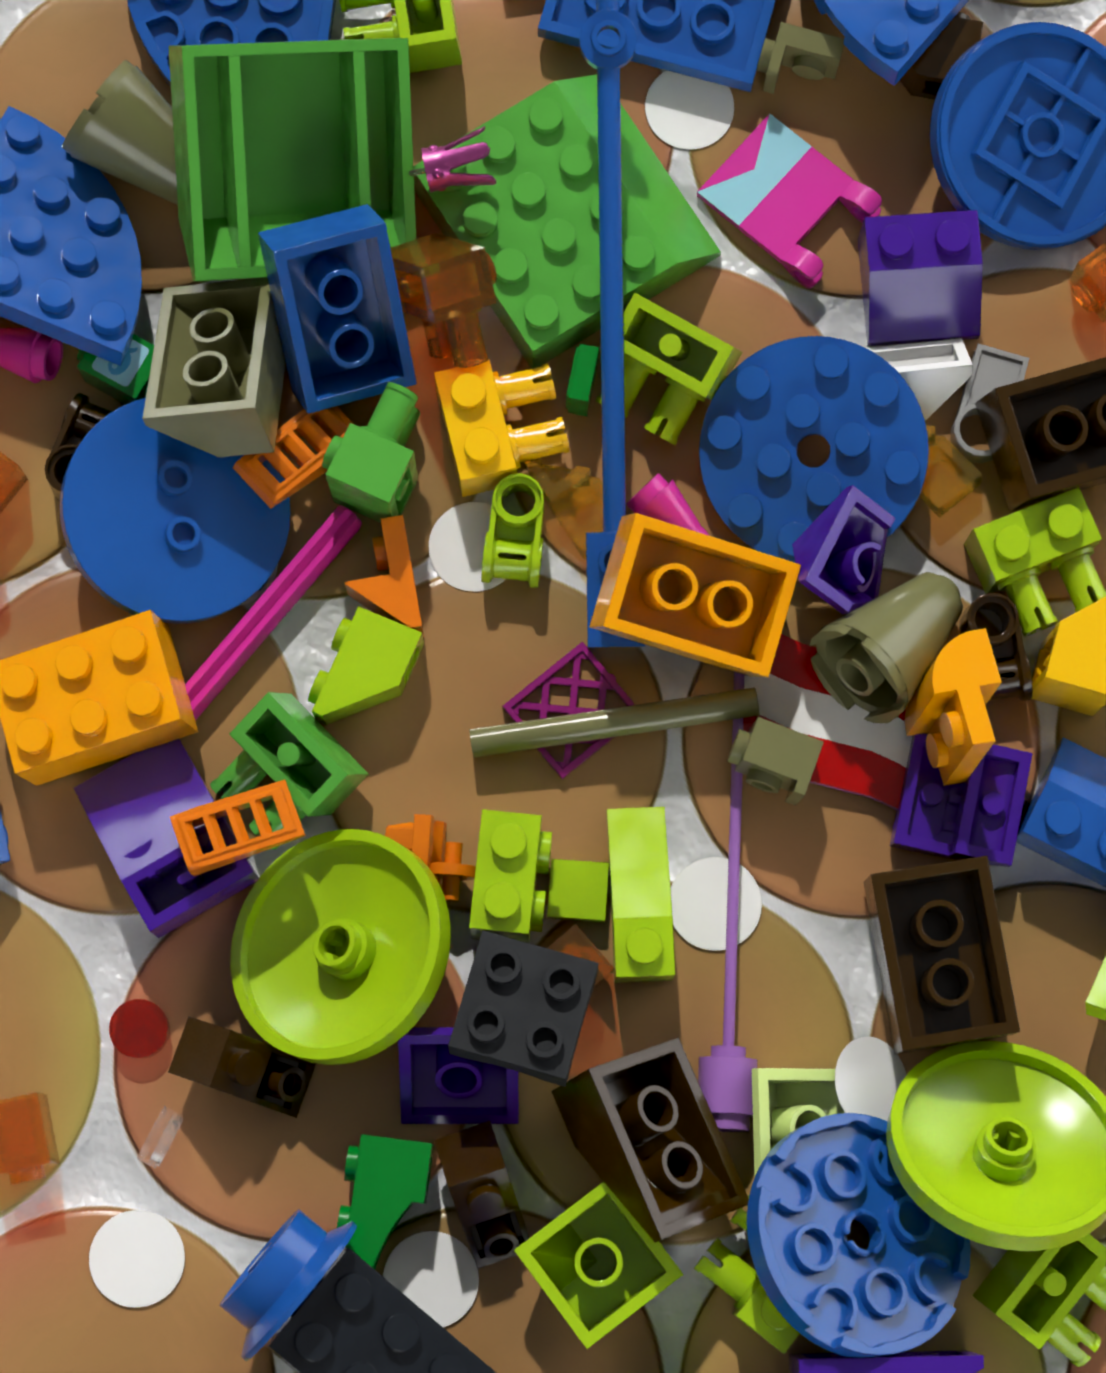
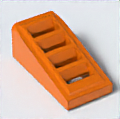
[233,406,354,509]
[170,779,306,877]

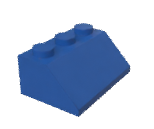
[1016,737,1106,888]

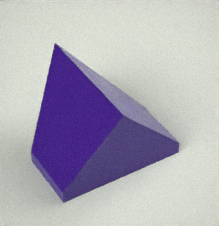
[792,485,896,614]

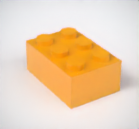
[589,513,801,677]
[0,610,198,786]

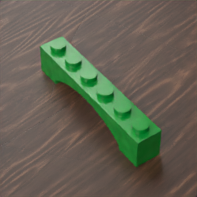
[337,1134,434,1270]

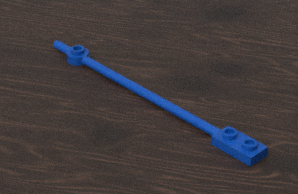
[579,0,645,647]

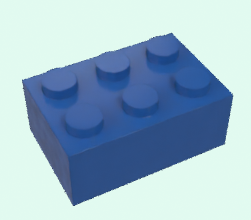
[258,204,417,414]

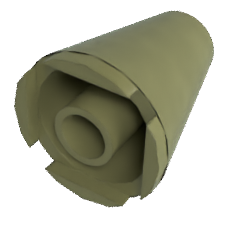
[62,60,178,205]
[810,572,963,723]

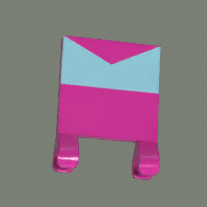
[697,113,882,289]

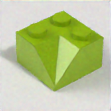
[514,1181,684,1349]

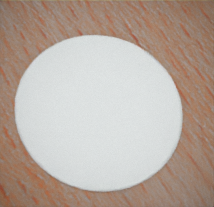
[645,71,734,150]
[429,502,506,592]
[670,857,762,951]
[835,1036,906,1121]
[89,1210,185,1308]
[383,1231,479,1327]

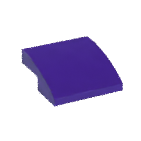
[890,733,1033,867]

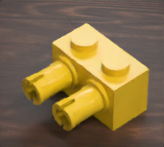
[434,359,570,497]

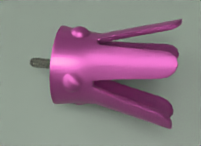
[409,126,497,193]

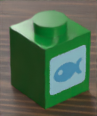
[77,334,154,405]

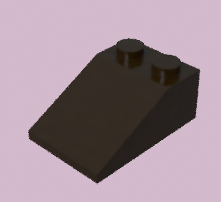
[551,1037,749,1243]

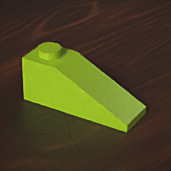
[607,807,675,983]

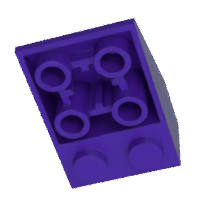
[73,739,259,938]

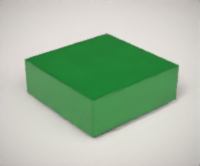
[566,344,599,417]

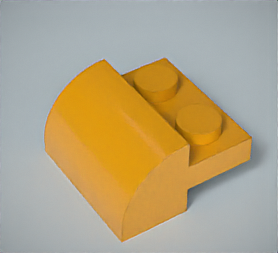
[905,628,1002,786]

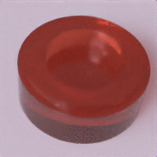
[109,999,170,1059]

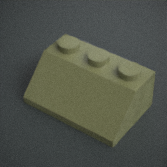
[142,277,286,457]

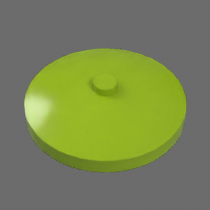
[230,829,451,1065]
[886,1041,1106,1251]

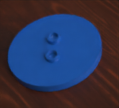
[930,22,1106,250]
[60,398,291,624]

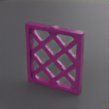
[502,642,635,780]

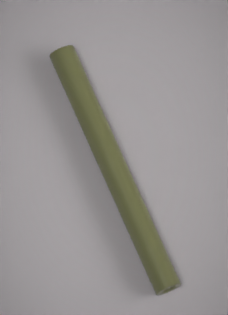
[469,687,760,758]

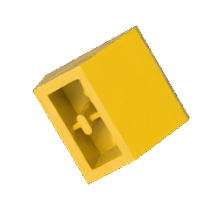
[1032,596,1106,716]

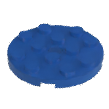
[699,336,929,563]
[747,1113,971,1358]

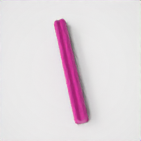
[185,505,362,721]

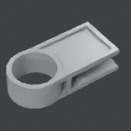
[950,343,1030,463]

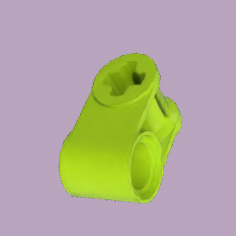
[481,473,544,588]

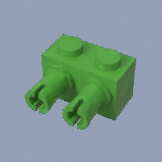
[322,382,420,523]
[210,692,369,850]

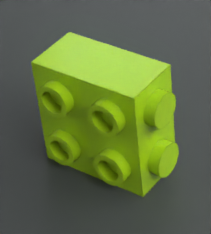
[469,809,552,943]

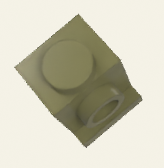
[727,717,824,806]

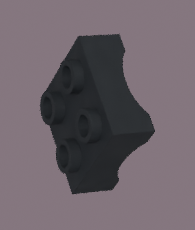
[448,930,599,1087]

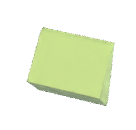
[751,1068,844,1175]

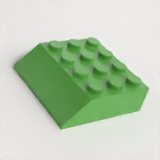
[169,38,418,281]
[413,74,721,368]

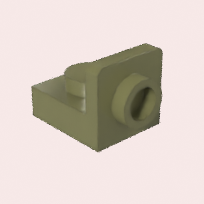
[757,22,844,94]

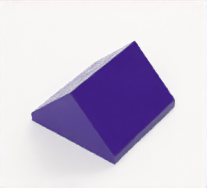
[398,1027,519,1124]

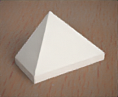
[867,338,973,421]

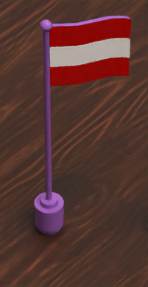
[698,634,912,1132]

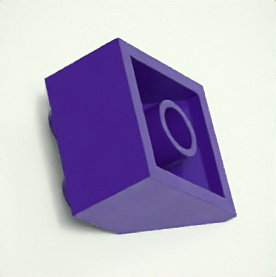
[857,210,983,346]

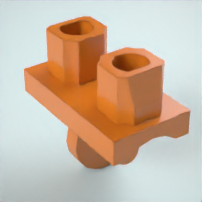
[385,814,476,902]

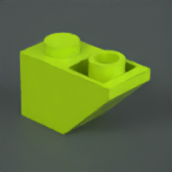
[308,606,424,725]

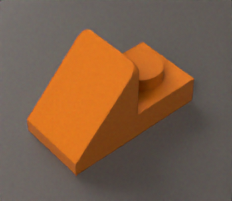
[344,515,424,637]

